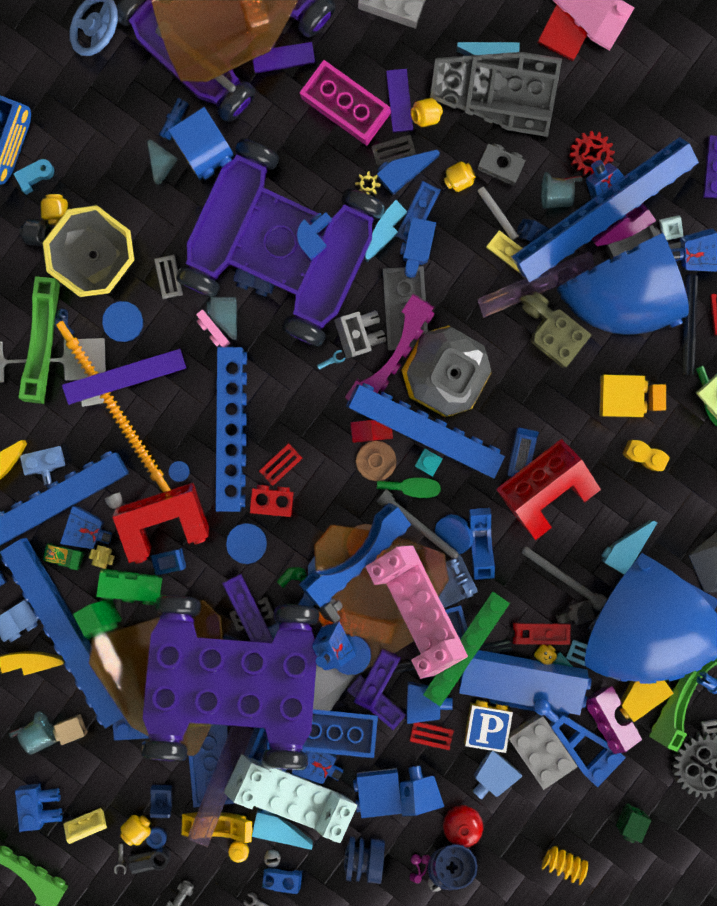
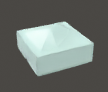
[659,216,683,240]

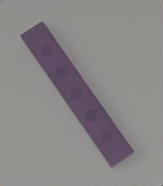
[477,251,595,318]
[187,726,253,847]

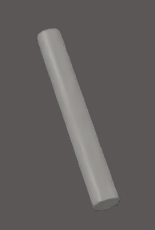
[478,187,519,241]

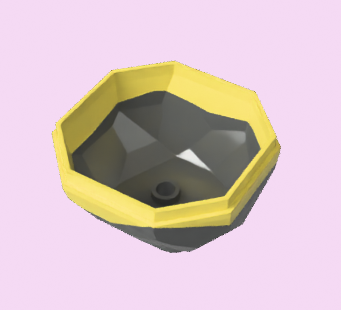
[43,205,134,297]

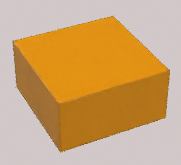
[648,385,666,411]

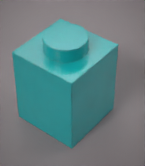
[414,448,443,476]

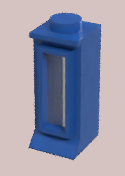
[506,428,539,477]

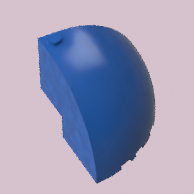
[556,233,689,335]
[585,553,717,684]

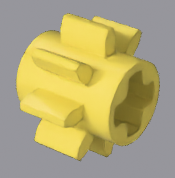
[355,171,381,195]
[89,545,115,569]

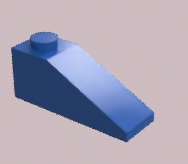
[377,150,440,196]

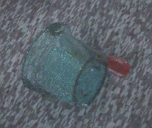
[541,172,583,209]
[9,712,57,755]

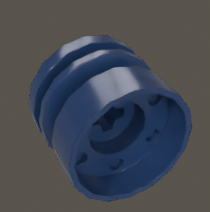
[344,836,385,884]
[427,845,477,890]

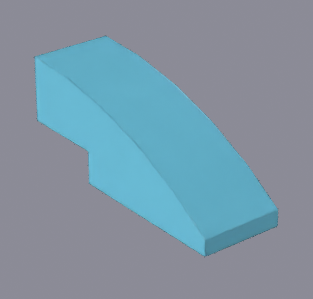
[365,200,407,262]

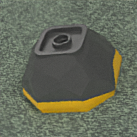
[402,326,491,417]

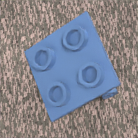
[426,555,478,608]

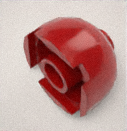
[443,805,483,847]

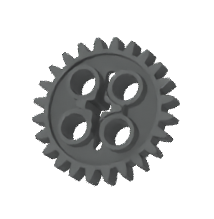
[672,732,717,799]

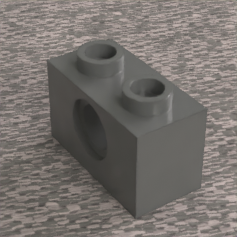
[477,143,526,186]

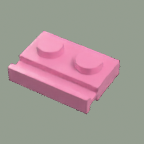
[196,309,230,347]

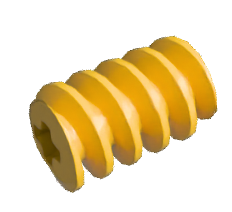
[541,846,588,885]

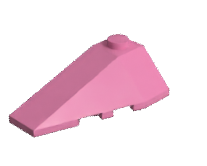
[553,0,634,51]

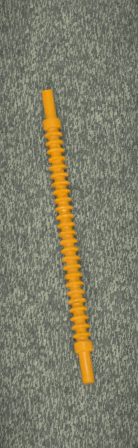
[56,321,171,492]

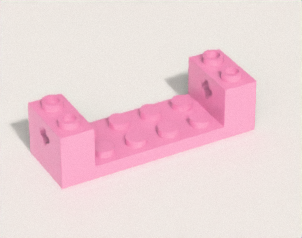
[366,546,468,679]

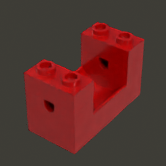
[496,439,601,540]
[113,483,209,564]

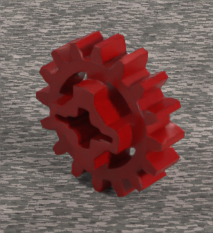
[569,131,615,176]

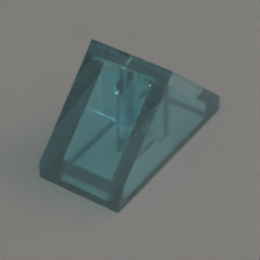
[147,140,177,184]

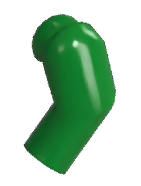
[276,567,307,588]

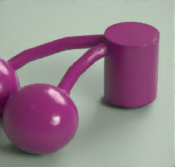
[410,854,430,884]

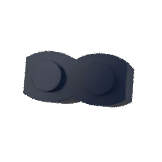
[233,268,275,297]

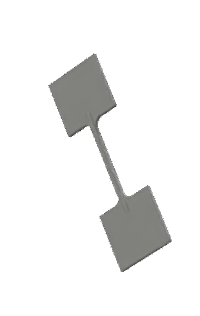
[0,338,106,382]

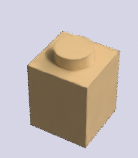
[53,714,88,745]

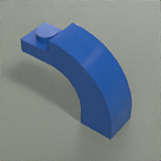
[469,508,495,580]

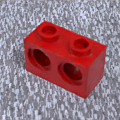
[250,485,294,517]

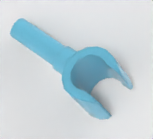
[317,350,345,369]

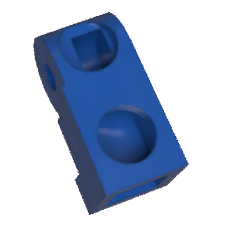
[262,868,302,894]

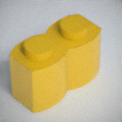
[623,440,669,471]

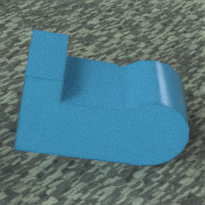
[13,159,55,195]

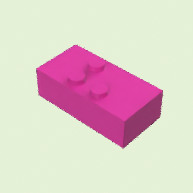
[300,60,391,146]

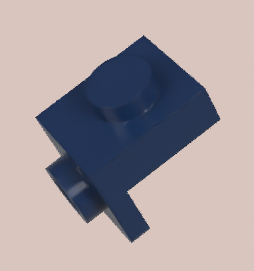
[517,219,549,243]
[150,785,172,818]

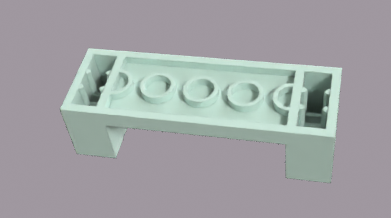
[224,754,357,843]

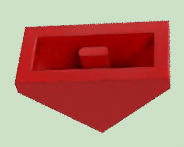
[351,420,393,443]

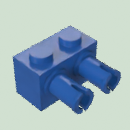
[15,784,62,832]

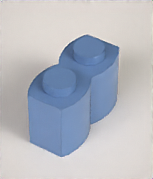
[0,600,38,642]

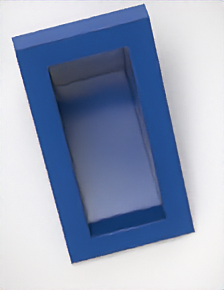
[151,548,186,575]

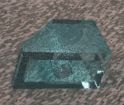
[207,297,237,340]

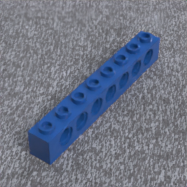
[216,347,247,512]

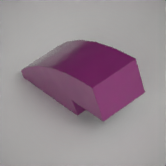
[592,203,656,246]

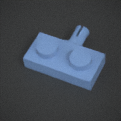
[20,446,65,486]

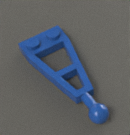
[534,699,625,787]

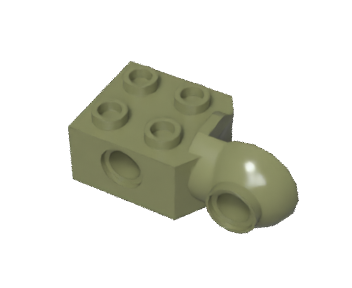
[519,292,591,368]

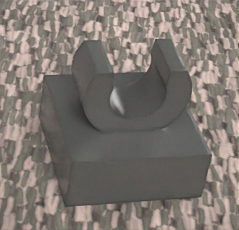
[315,598,343,623]

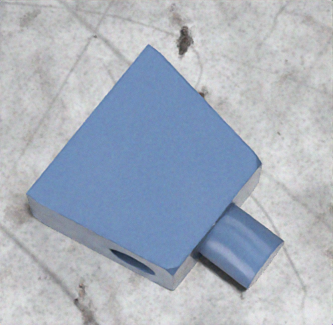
[473,750,522,799]

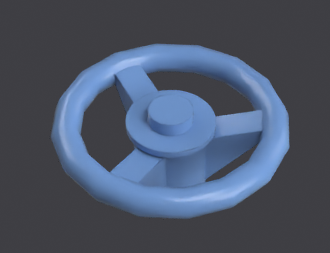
[70,0,118,56]

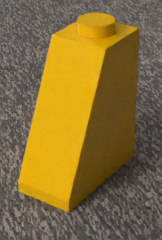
[620,680,674,722]

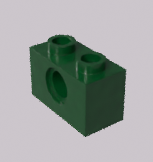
[616,803,651,843]

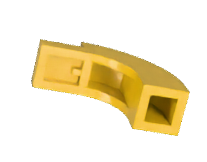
[181,812,253,843]

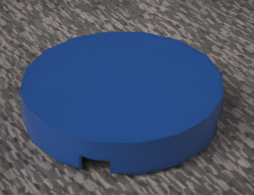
[102,301,143,342]
[435,514,474,554]
[226,523,267,564]
[336,634,371,675]

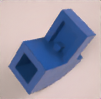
[297,212,332,260]

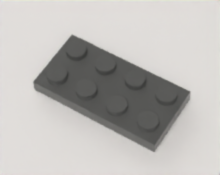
[383,266,428,351]

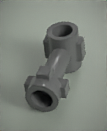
[166,880,194,906]

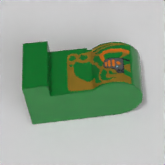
[43,544,85,570]

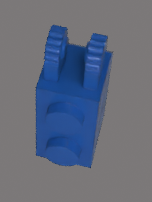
[400,217,436,279]

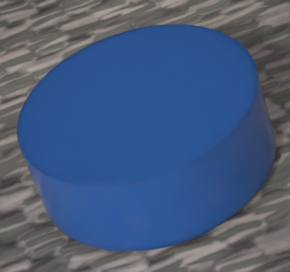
[169,461,190,482]
[146,827,167,849]

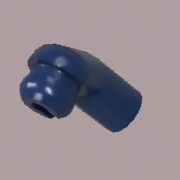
[55,308,75,336]

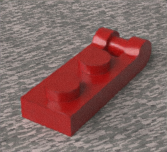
[513,623,570,645]

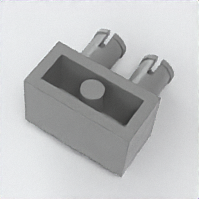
[334,311,386,359]

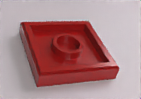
[537,5,588,61]

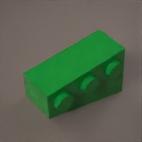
[97,568,162,605]
[73,600,122,639]

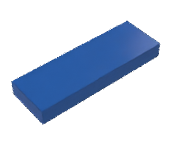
[395,181,441,242]

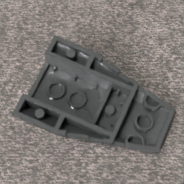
[430,52,562,137]

